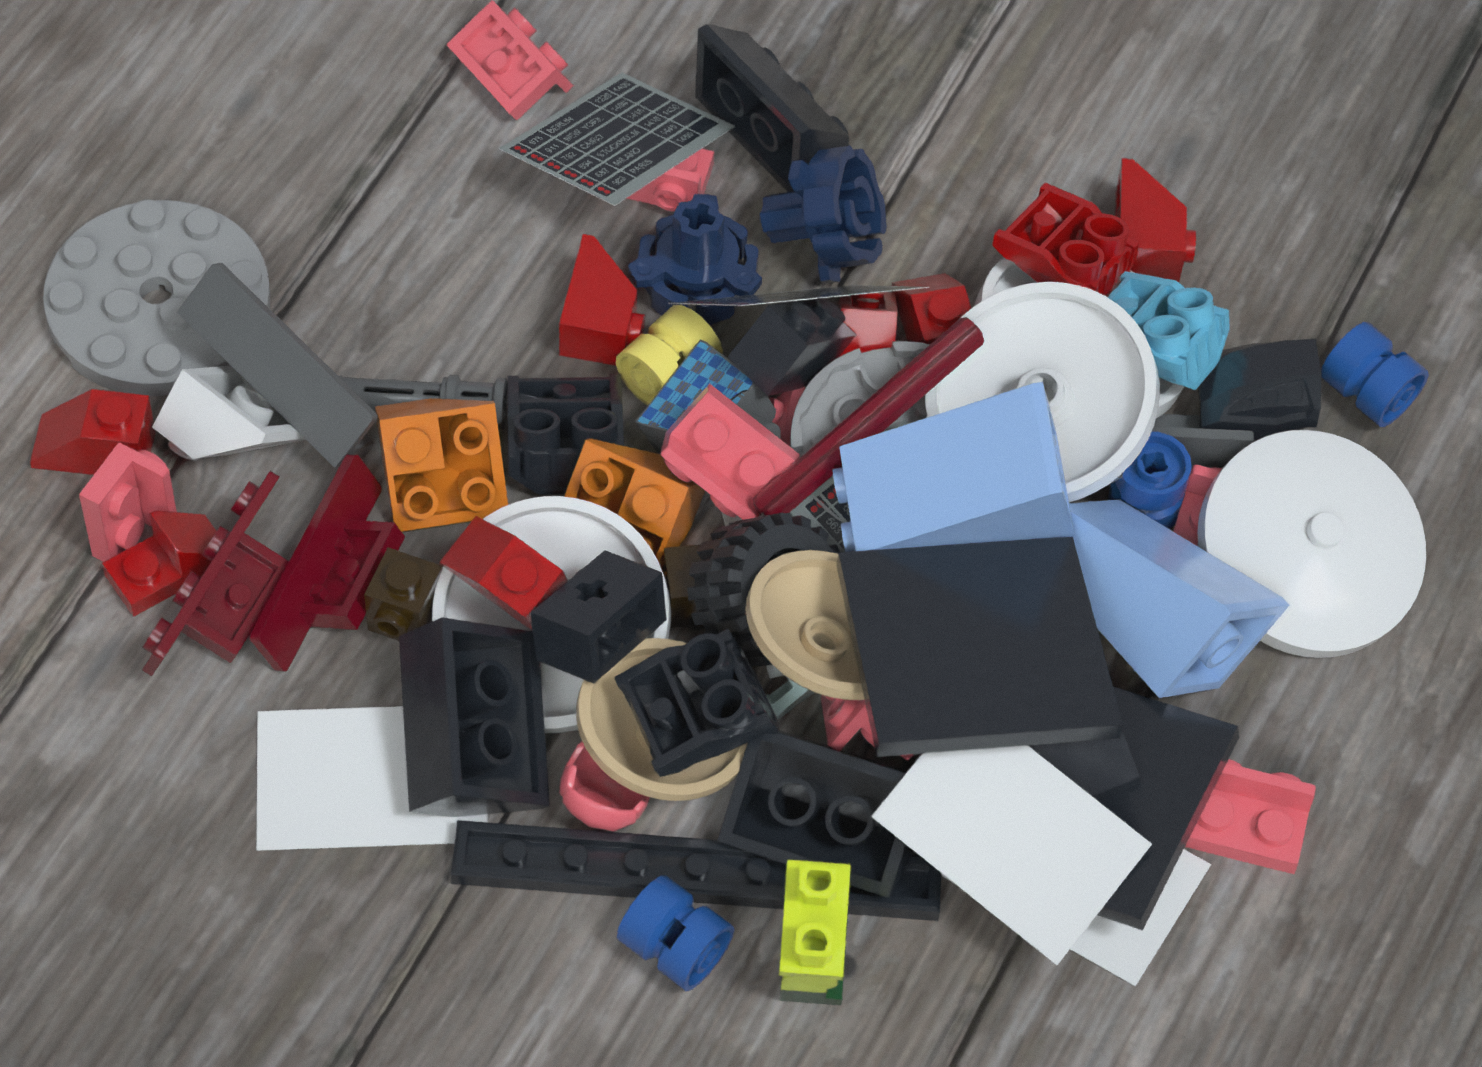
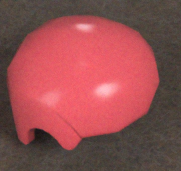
[559,741,650,832]

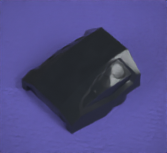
[1198,339,1322,441]
[508,374,624,495]
[614,629,780,777]

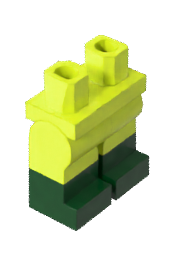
[779,860,851,1006]

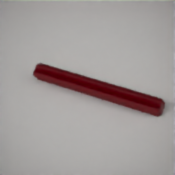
[753,317,984,516]

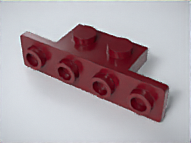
[250,454,405,672]
[142,471,289,677]

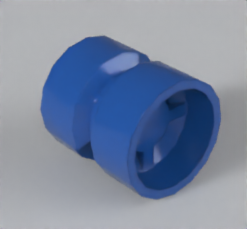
[1321,322,1429,427]
[1107,431,1192,529]
[616,875,735,991]

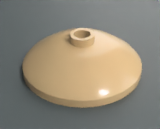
[746,550,865,700]
[576,638,747,801]

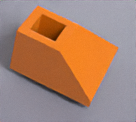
[375,398,508,531]
[564,438,705,571]

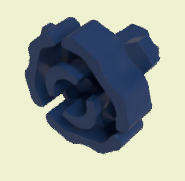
[760,145,887,283]
[628,194,762,325]

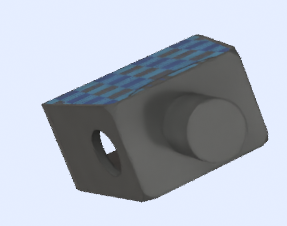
[635,339,781,454]

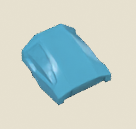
[1108,271,1230,390]

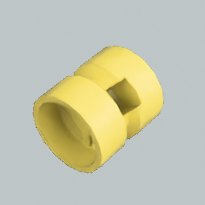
[616,305,723,406]

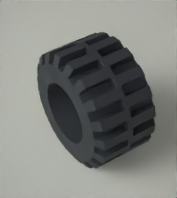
[688,513,840,666]

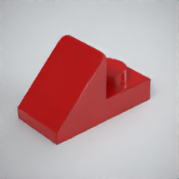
[102,511,216,617]

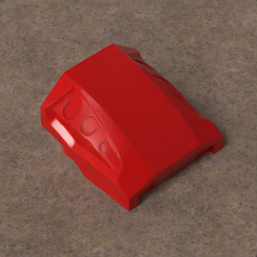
[992,182,1140,297]

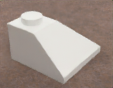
[152,366,306,460]

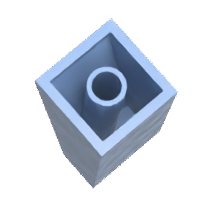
[833,382,1075,552]
[1069,499,1290,698]

